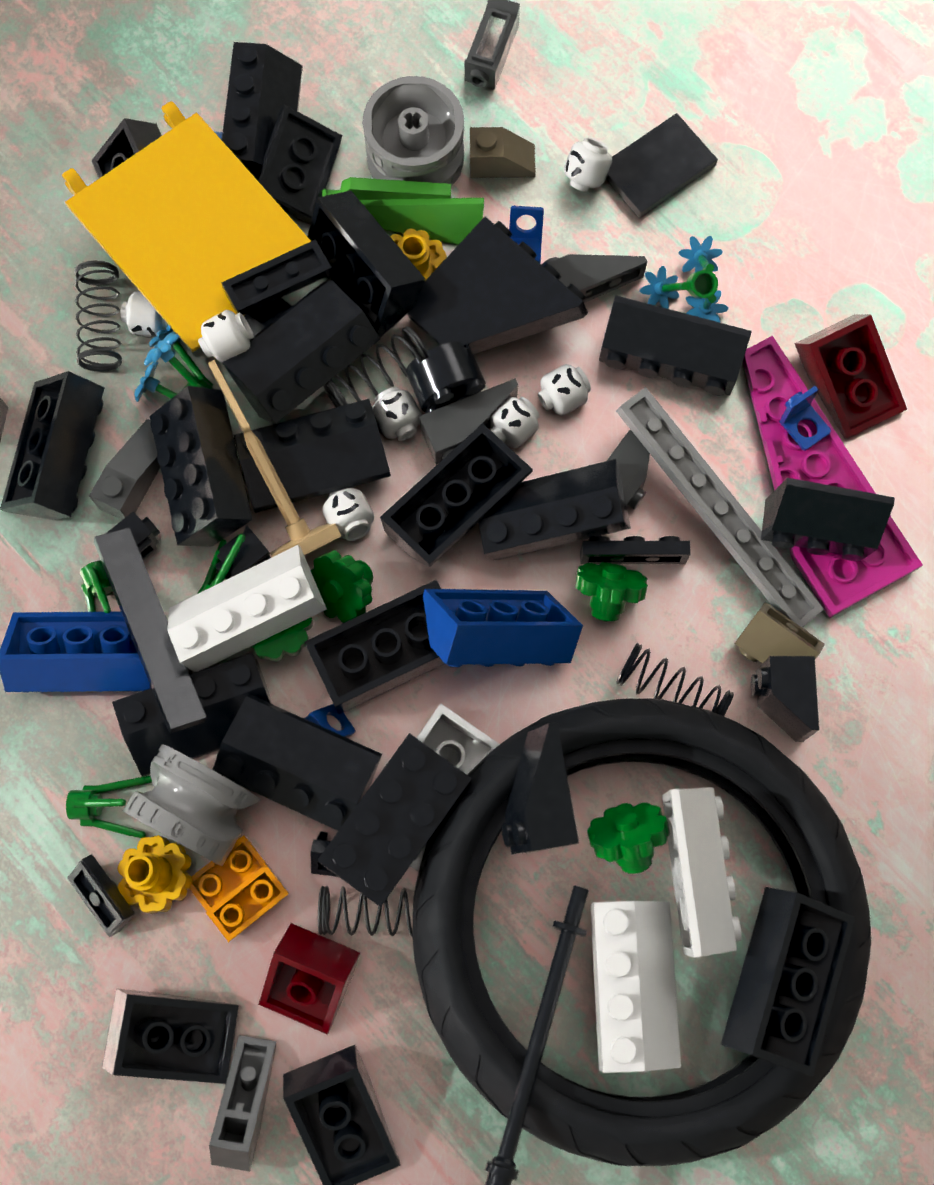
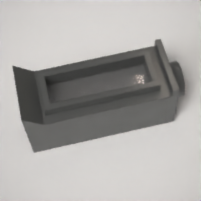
[464,0,520,90]

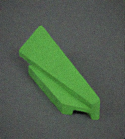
[322,177,484,245]

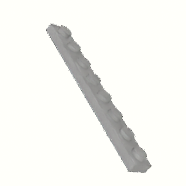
[616,387,824,627]

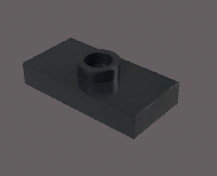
[67,854,135,937]

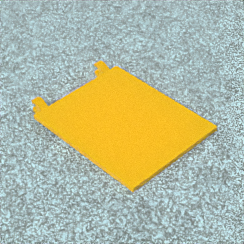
[62,101,311,353]

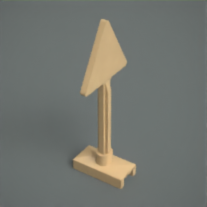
[208,360,341,557]

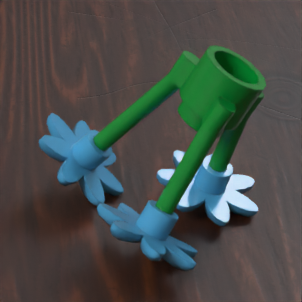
[639,236,729,323]
[134,325,214,402]

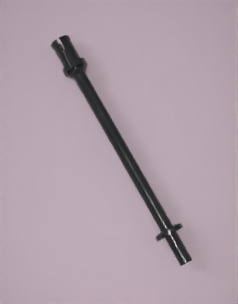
[485,886,589,1185]

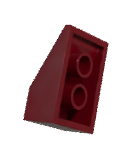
[794,314,907,439]

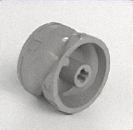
[362,76,464,186]
[122,744,261,866]

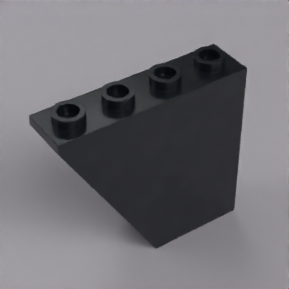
[407,216,588,355]

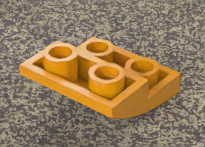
[189,835,289,942]

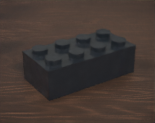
[150,386,252,546]
[304,580,445,714]
[317,733,472,907]

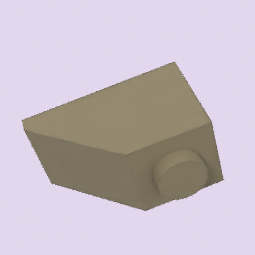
[470,127,536,178]
[734,601,825,664]

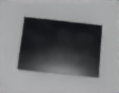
[257,104,343,224]
[605,113,718,218]

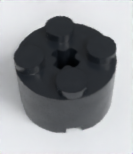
[406,341,486,414]

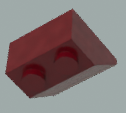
[258,923,360,1035]

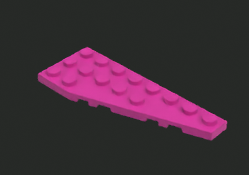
[743,335,923,619]

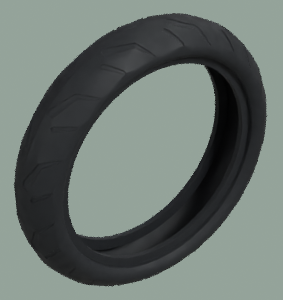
[412,698,871,1166]

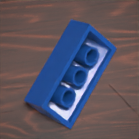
[423,589,583,667]
[0,611,151,693]

